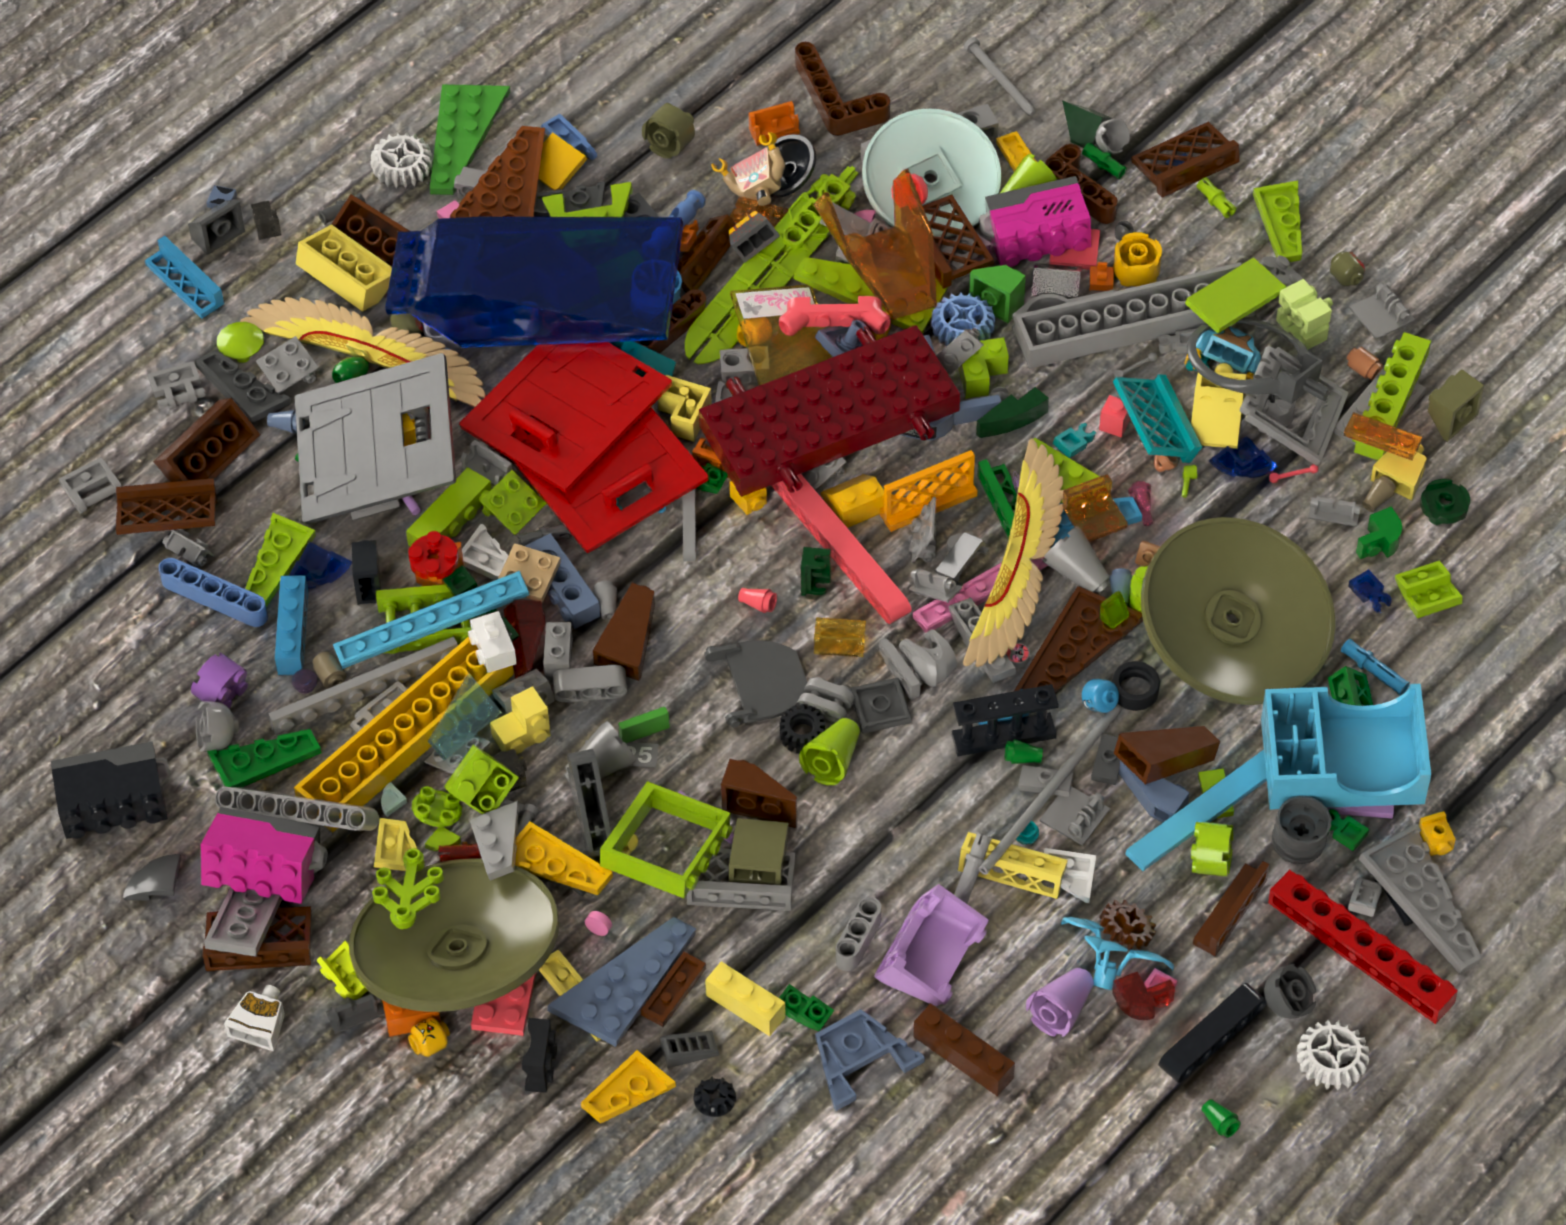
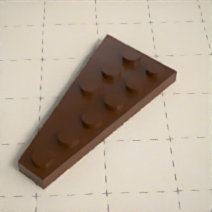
[1014,586,1143,693]

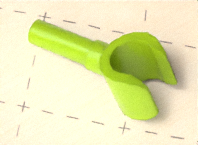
[1181,465,1197,498]

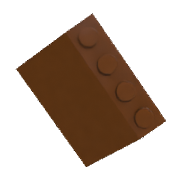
[331,194,430,298]

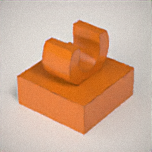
[1089,262,1114,291]

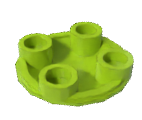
[217,322,264,363]
[412,786,462,827]

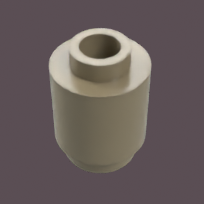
[313,652,346,689]

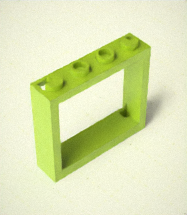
[600,781,732,898]

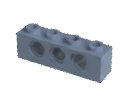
[525,533,600,629]

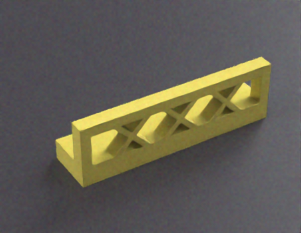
[958,832,1068,899]

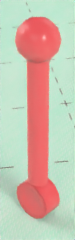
[1269,464,1319,483]

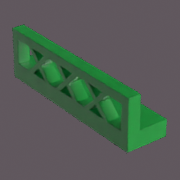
[977,459,1018,540]
[1328,666,1373,706]

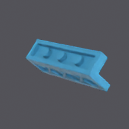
[145,236,224,319]

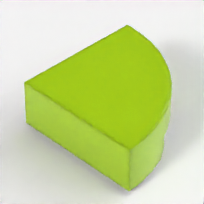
[425,827,461,851]

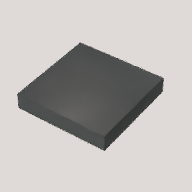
[850,678,911,734]

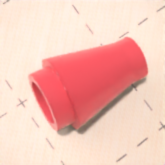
[738,588,777,613]

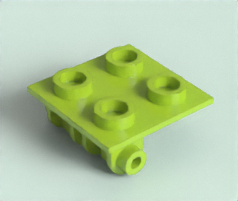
[480,470,547,536]

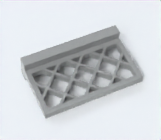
[687,847,795,911]

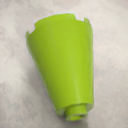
[1000,154,1057,193]
[799,718,860,785]

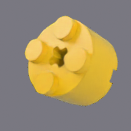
[1113,232,1162,287]

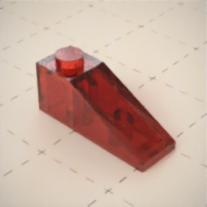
[503,600,545,679]

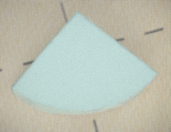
[381,782,407,817]

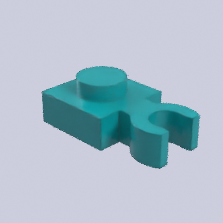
[1052,423,1096,458]

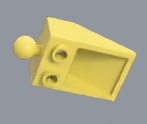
[1191,363,1246,449]

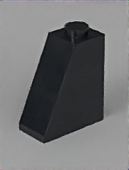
[352,540,381,605]

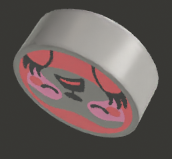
[1006,643,1030,668]

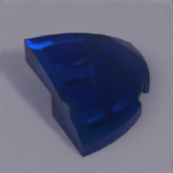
[1209,436,1278,478]
[289,542,352,589]

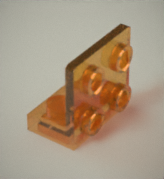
[1062,474,1128,542]

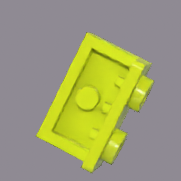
[317,941,368,1000]

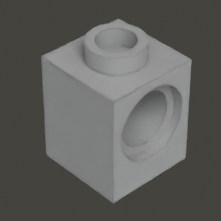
[454,166,487,199]

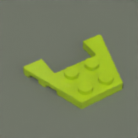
[542,182,633,253]

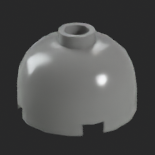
[196,701,239,752]

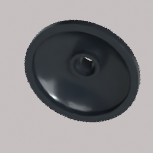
[767,134,816,198]

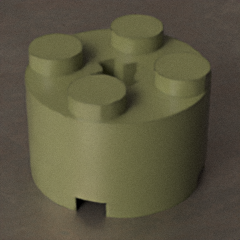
[642,103,695,158]

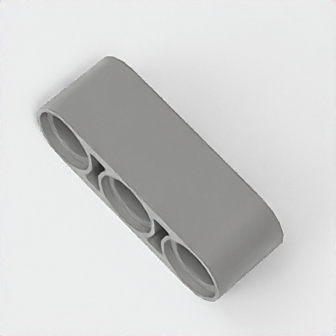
[553,665,627,702]
[836,897,881,971]

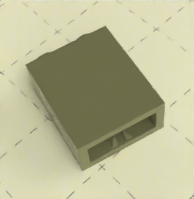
[729,818,788,885]

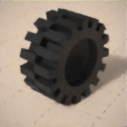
[780,705,825,754]

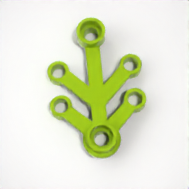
[372,848,444,929]

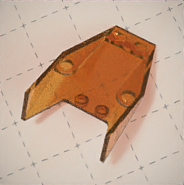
[813,168,937,320]

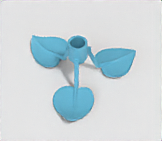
[1061,917,1174,990]

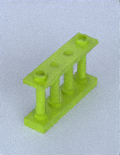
[376,584,471,654]

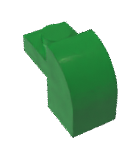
[1356,506,1402,559]

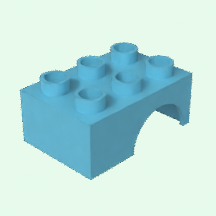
[1261,684,1431,810]

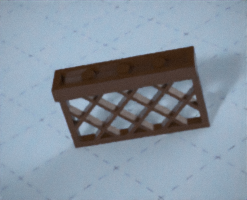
[1131,121,1239,198]
[902,195,994,289]
[116,478,217,535]
[203,906,312,971]

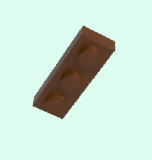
[641,952,706,1027]

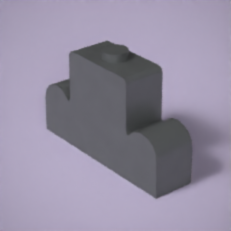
[567,749,611,857]

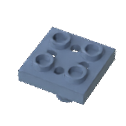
[815,319,866,357]

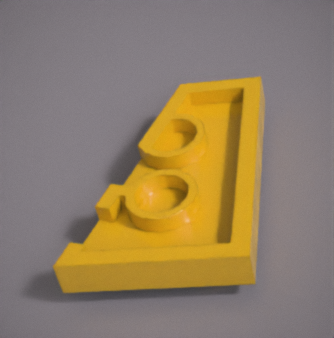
[581,1050,676,1124]

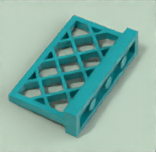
[1113,374,1202,463]

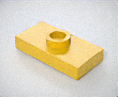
[996,131,1037,171]

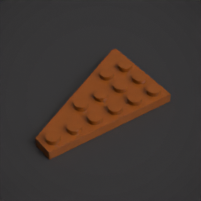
[439,126,545,245]

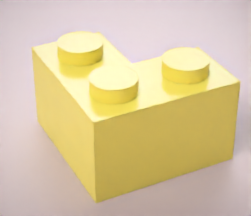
[658,375,712,442]
[490,686,551,758]

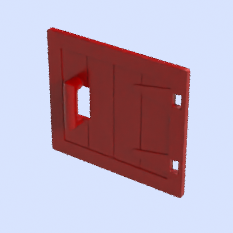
[459,318,673,492]
[512,407,709,553]

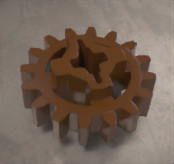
[1099,900,1156,950]

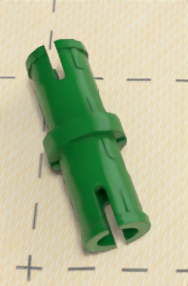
[1082,142,1127,179]

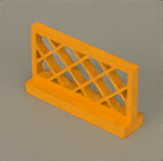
[880,450,978,532]

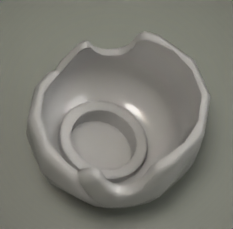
[1095,118,1130,155]

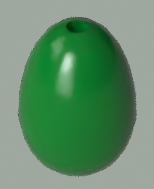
[332,357,369,383]

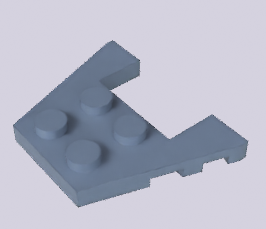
[815,1009,925,1111]

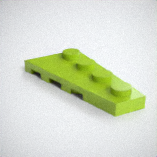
[1253,180,1302,262]

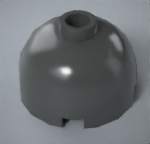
[1264,964,1316,1019]

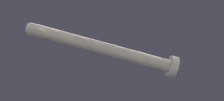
[964,37,1035,116]

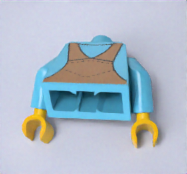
[1184,327,1261,380]

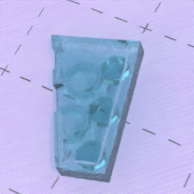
[428,673,502,760]

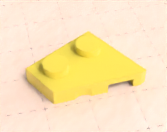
[374,818,417,871]

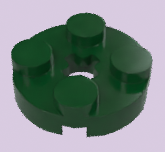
[1420,479,1470,525]

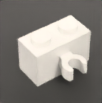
[468,611,516,673]

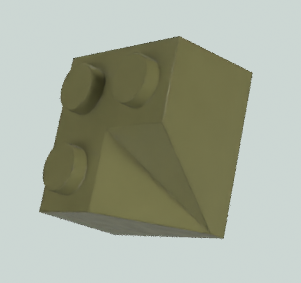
[1428,369,1484,442]

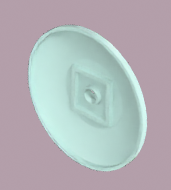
[862,109,1001,238]

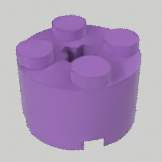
[191,653,248,708]

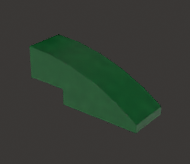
[976,387,1049,438]

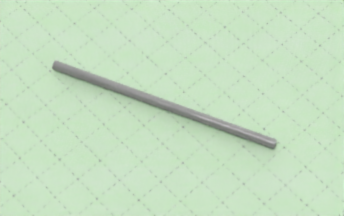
[979,706,1120,875]

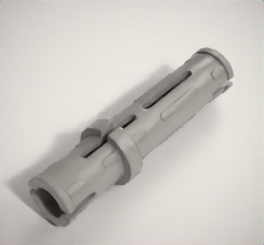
[954,832,992,904]

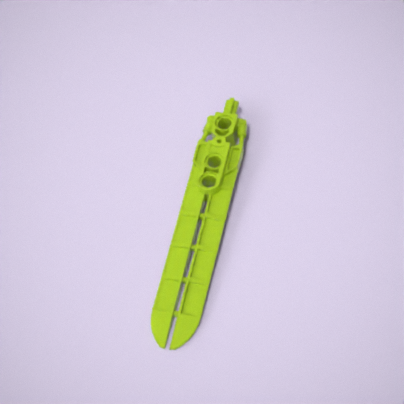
[685,166,859,364]

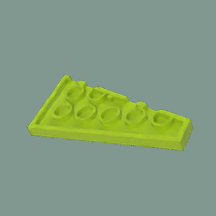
[793,257,950,334]

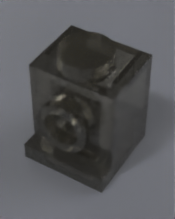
[251,201,281,240]

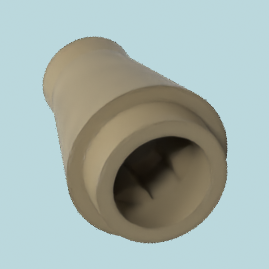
[1362,476,1396,512]

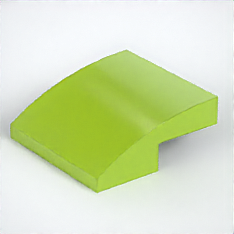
[1395,560,1462,619]

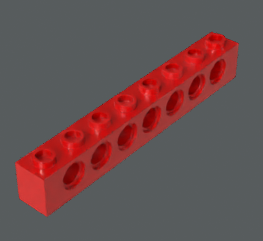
[1268,869,1458,1024]

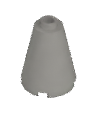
[1042,526,1110,595]
[564,721,636,783]

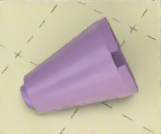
[1026,968,1094,1037]

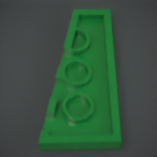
[207,729,322,788]

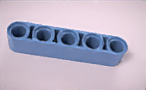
[159,558,268,627]

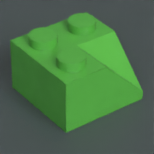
[969,265,1026,323]

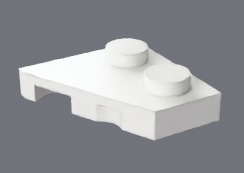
[462,524,508,580]
[1044,848,1096,903]

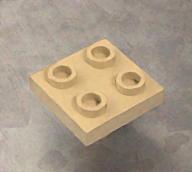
[498,543,561,603]

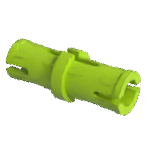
[1196,177,1237,218]

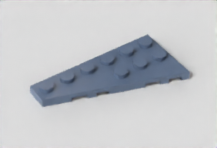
[547,917,696,1047]

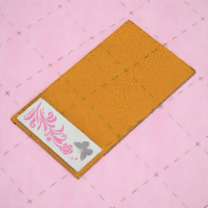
[730,285,832,386]

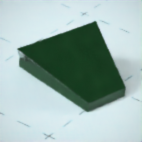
[1062,100,1112,148]

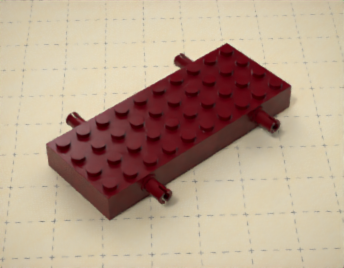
[699,325,960,497]

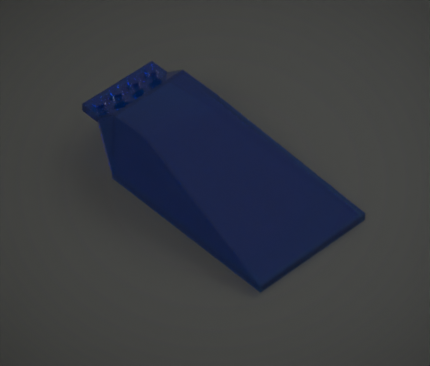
[385,217,683,348]

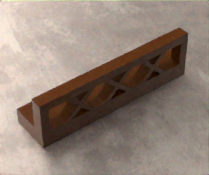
[674,214,736,293]
[1193,861,1270,957]

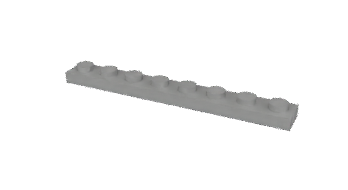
[268,637,458,735]

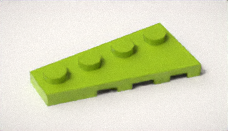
[245,513,316,607]

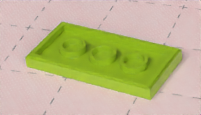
[1185,257,1286,333]

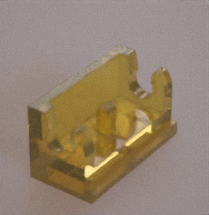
[814,617,866,657]

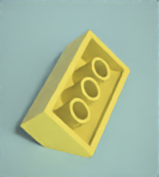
[296,225,398,312]

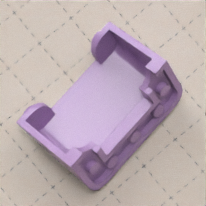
[874,884,989,1007]

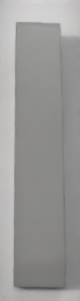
[215,787,379,831]

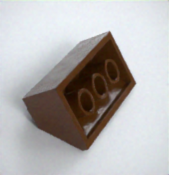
[153,398,261,482]

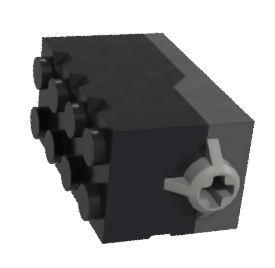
[50,741,170,839]

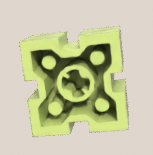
[1276,279,1333,350]

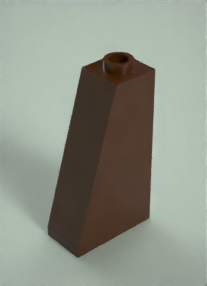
[593,583,655,681]
[1114,726,1220,784]

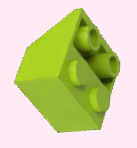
[444,744,519,814]

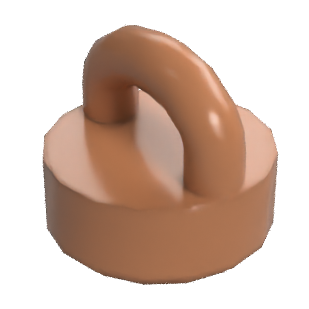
[1154,455,1178,472]

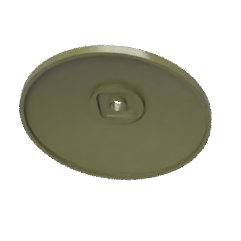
[1141,517,1335,705]
[349,859,559,1012]

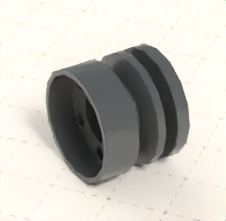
[1272,796,1331,864]

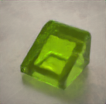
[1100,590,1129,629]

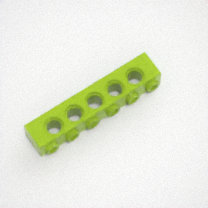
[1352,332,1431,460]

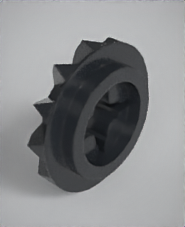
[693,1076,736,1117]

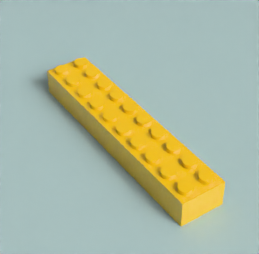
[294,636,514,833]

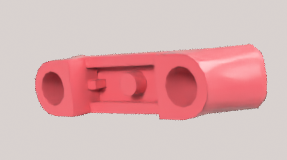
[779,296,891,336]

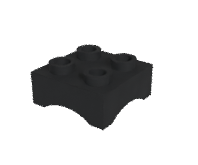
[522,1018,557,1093]

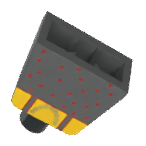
[729,211,780,263]

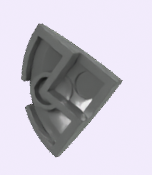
[123,854,181,901]

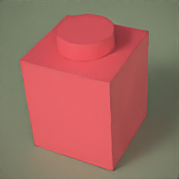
[1099,395,1131,438]

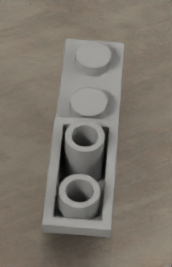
[820,201,914,260]
[949,598,1016,683]

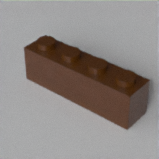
[913,1003,1015,1097]

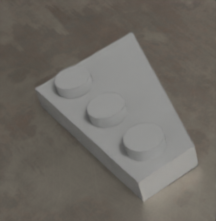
[470,801,520,881]

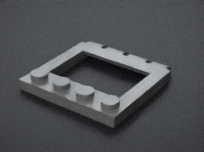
[1240,346,1349,466]

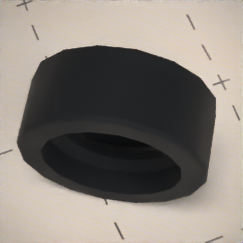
[1112,661,1160,711]

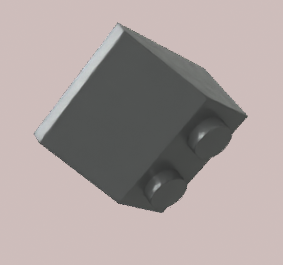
[188,199,245,255]

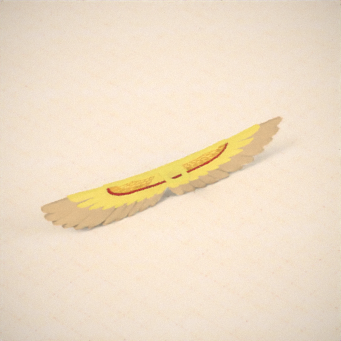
[240,297,486,407]
[963,438,1064,667]

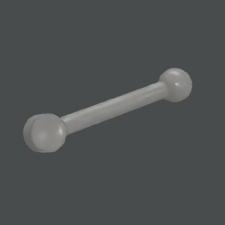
[1114,352,1158,378]

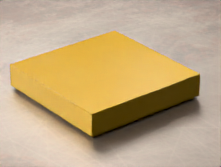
[539,132,587,190]

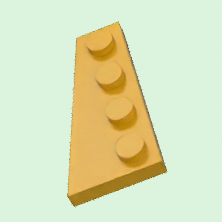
[515,821,613,895]

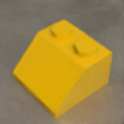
[820,474,884,528]

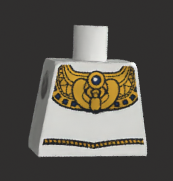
[224,985,284,1051]

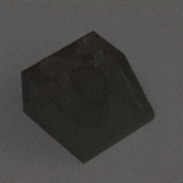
[1031,263,1082,299]

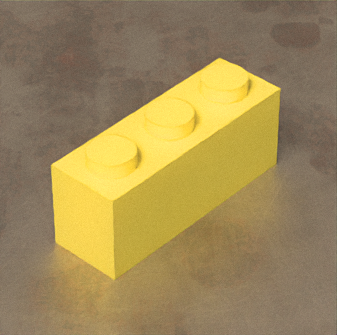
[705,961,786,1036]

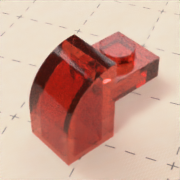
[1112,971,1175,1020]

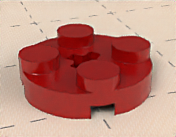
[408,531,459,580]

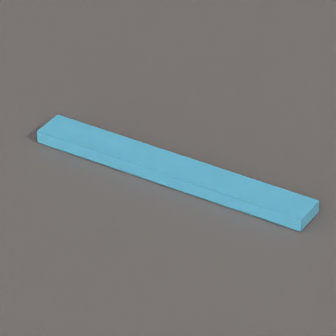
[333,571,529,669]
[1125,750,1267,871]

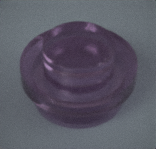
[292,669,317,693]

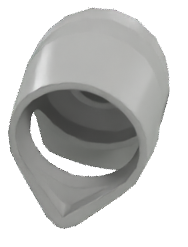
[899,629,957,687]

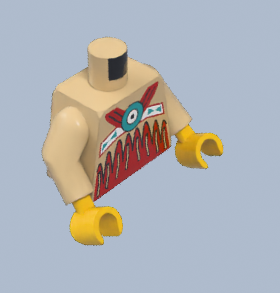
[711,132,785,206]

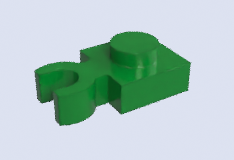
[1329,809,1369,851]

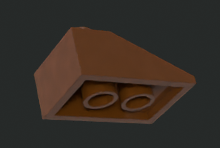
[721,759,798,828]

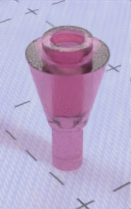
[1128,481,1153,526]

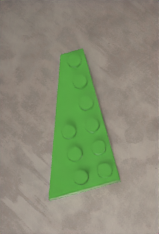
[430,84,510,195]

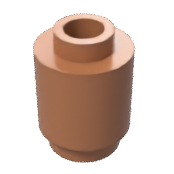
[1347,346,1384,380]

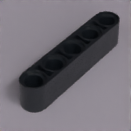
[1158,983,1267,1083]

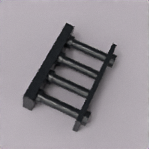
[952,684,1059,757]

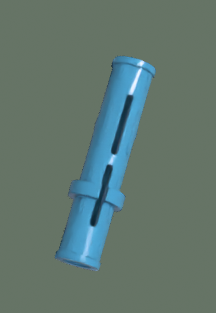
[1341,639,1410,696]

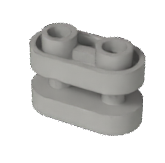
[796,677,855,725]

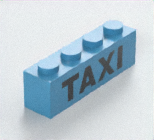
[275,576,309,675]

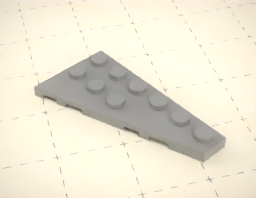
[1359,823,1482,974]

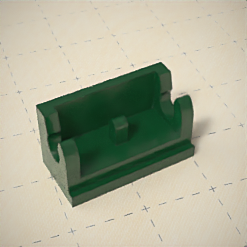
[801,547,831,596]

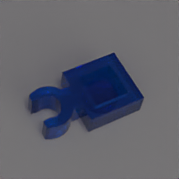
[1348,569,1392,613]

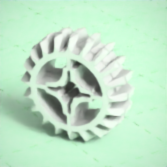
[370,132,433,189]
[1297,1020,1369,1091]

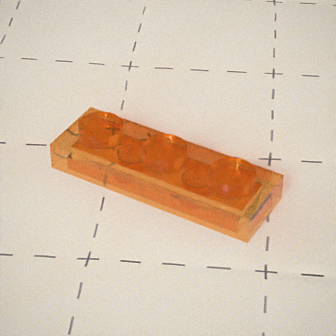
[1344,412,1422,461]

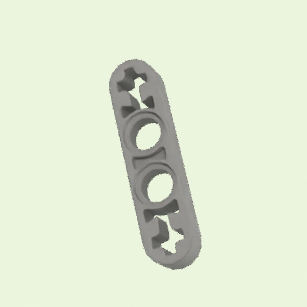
[683,489,696,561]

